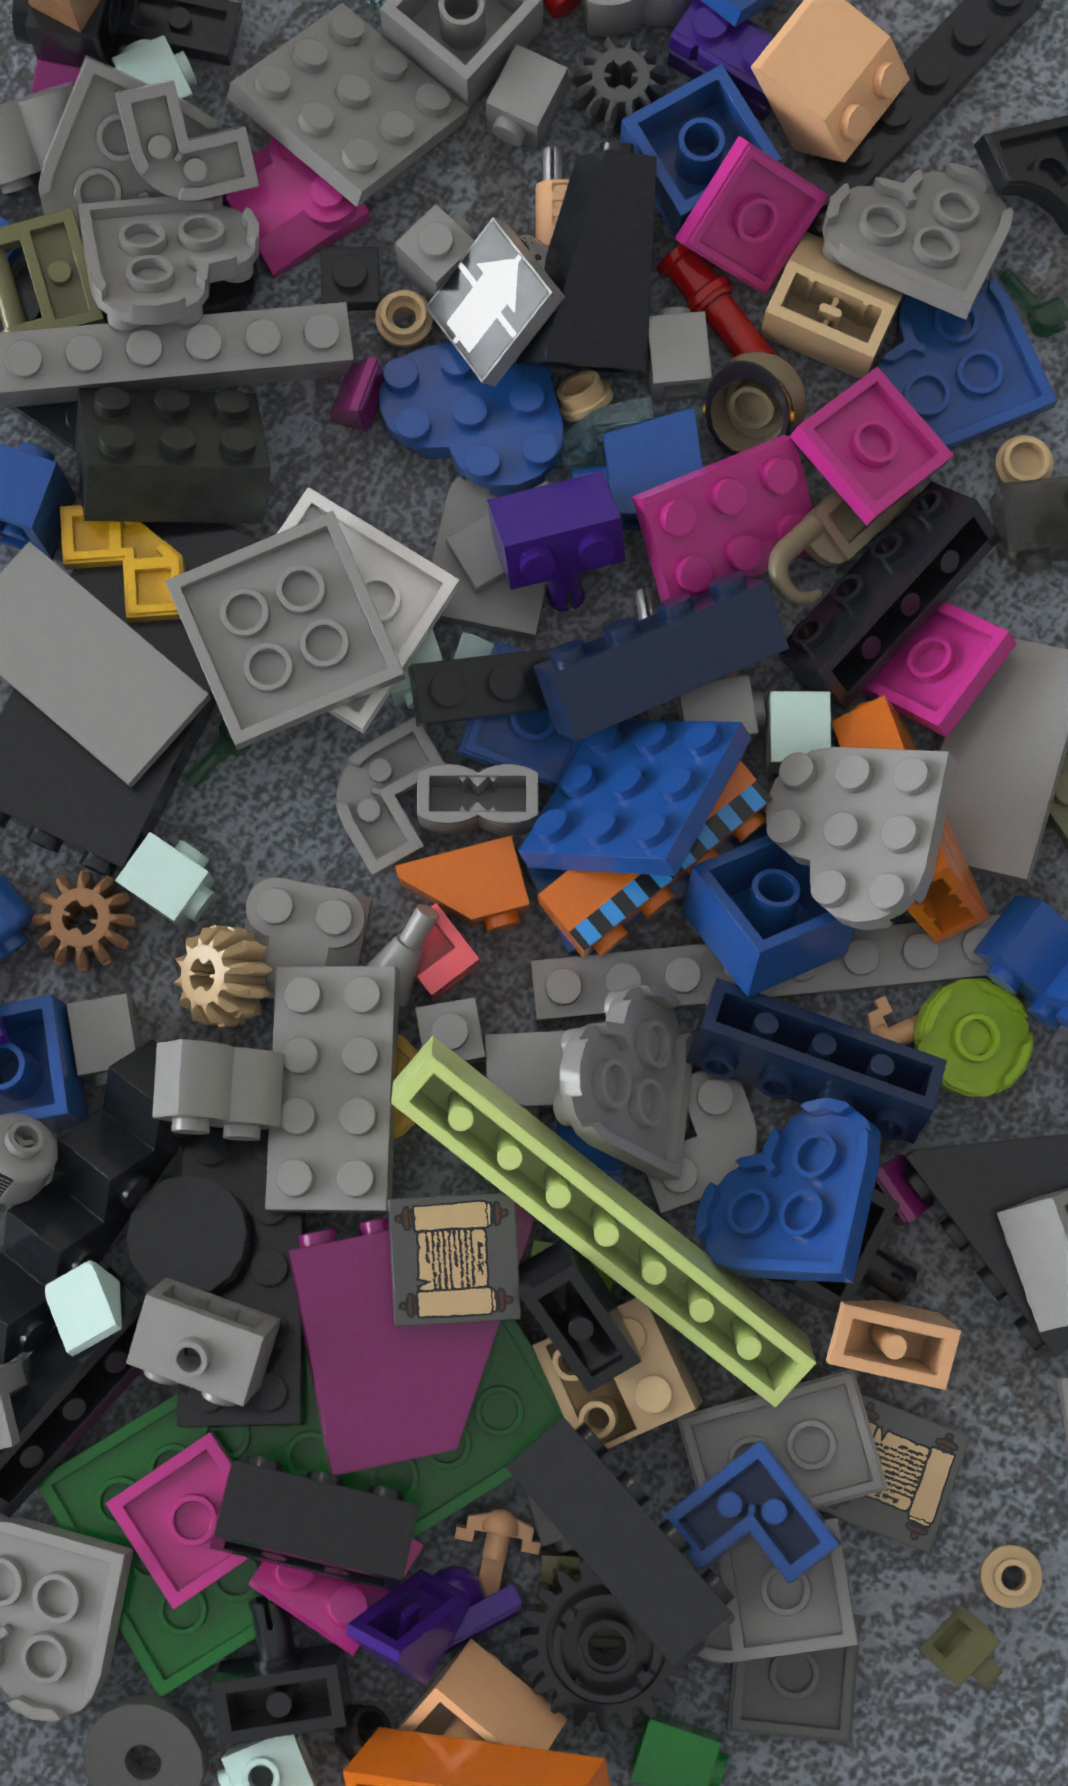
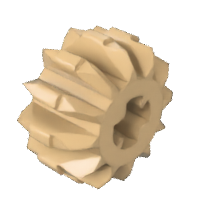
[173,925,275,1028]

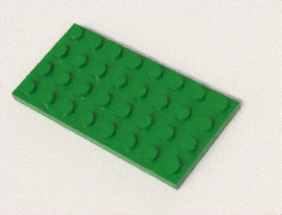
[38,1319,563,1697]

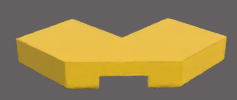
[60,505,185,623]

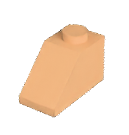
[826,1300,962,1390]

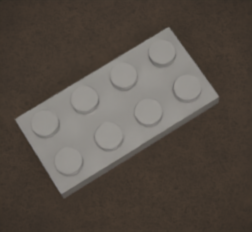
[265,966,400,1213]

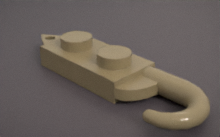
[768,488,919,606]

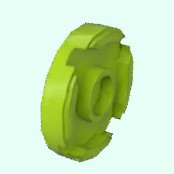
[913,978,1033,1097]

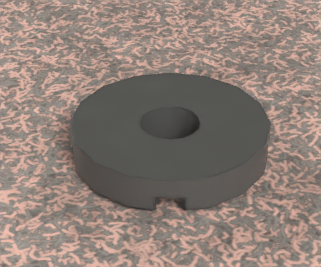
[83,1695,209,1786]

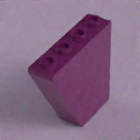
[287,1202,535,1475]

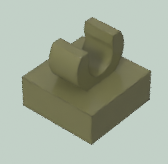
[919,1605,1003,1690]

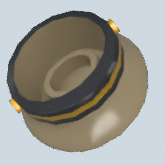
[703,351,806,455]

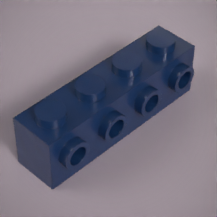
[533,572,789,741]
[685,978,947,1144]

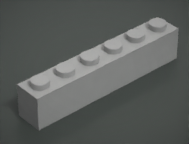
[0,302,354,408]

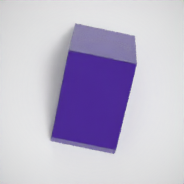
[346,1569,472,1686]

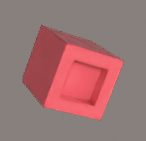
[416,903,481,1002]

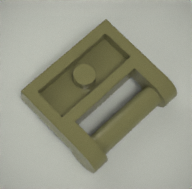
[0,208,106,333]

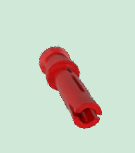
[656,244,777,357]

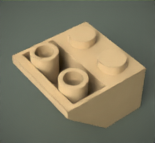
[760,232,905,379]
[532,1297,703,1449]

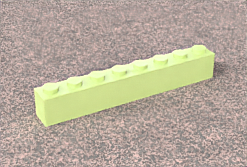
[391,1036,817,1408]

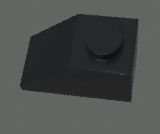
[519,1239,641,1393]

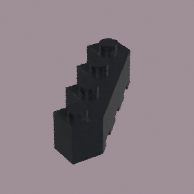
[0,1039,189,1364]

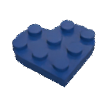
[878,277,1058,450]
[379,341,564,497]
[696,1097,881,1283]

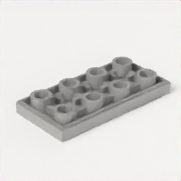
[0,542,211,788]
[941,638,1068,884]

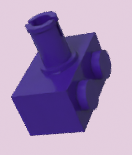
[487,471,626,611]

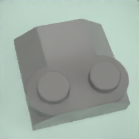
[244,876,373,1000]

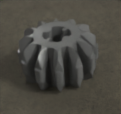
[573,36,668,139]

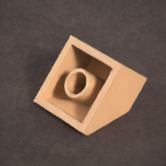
[751,0,910,163]
[397,1639,568,1750]

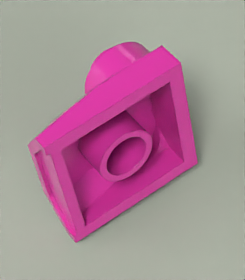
[221,136,370,279]

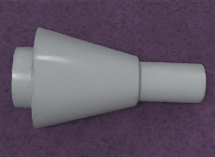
[366,904,439,1007]

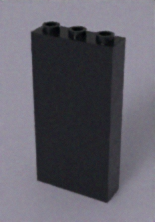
[0,522,260,878]

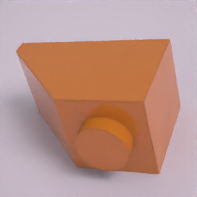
[395,835,530,933]

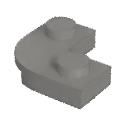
[115,79,259,201]
[336,717,445,879]
[645,1070,757,1214]

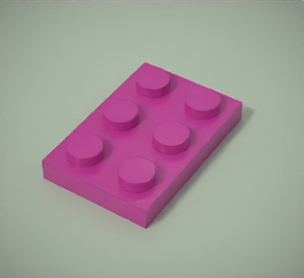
[632,435,813,602]

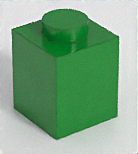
[628,1713,728,1786]

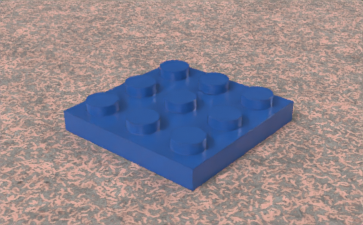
[518,720,752,876]

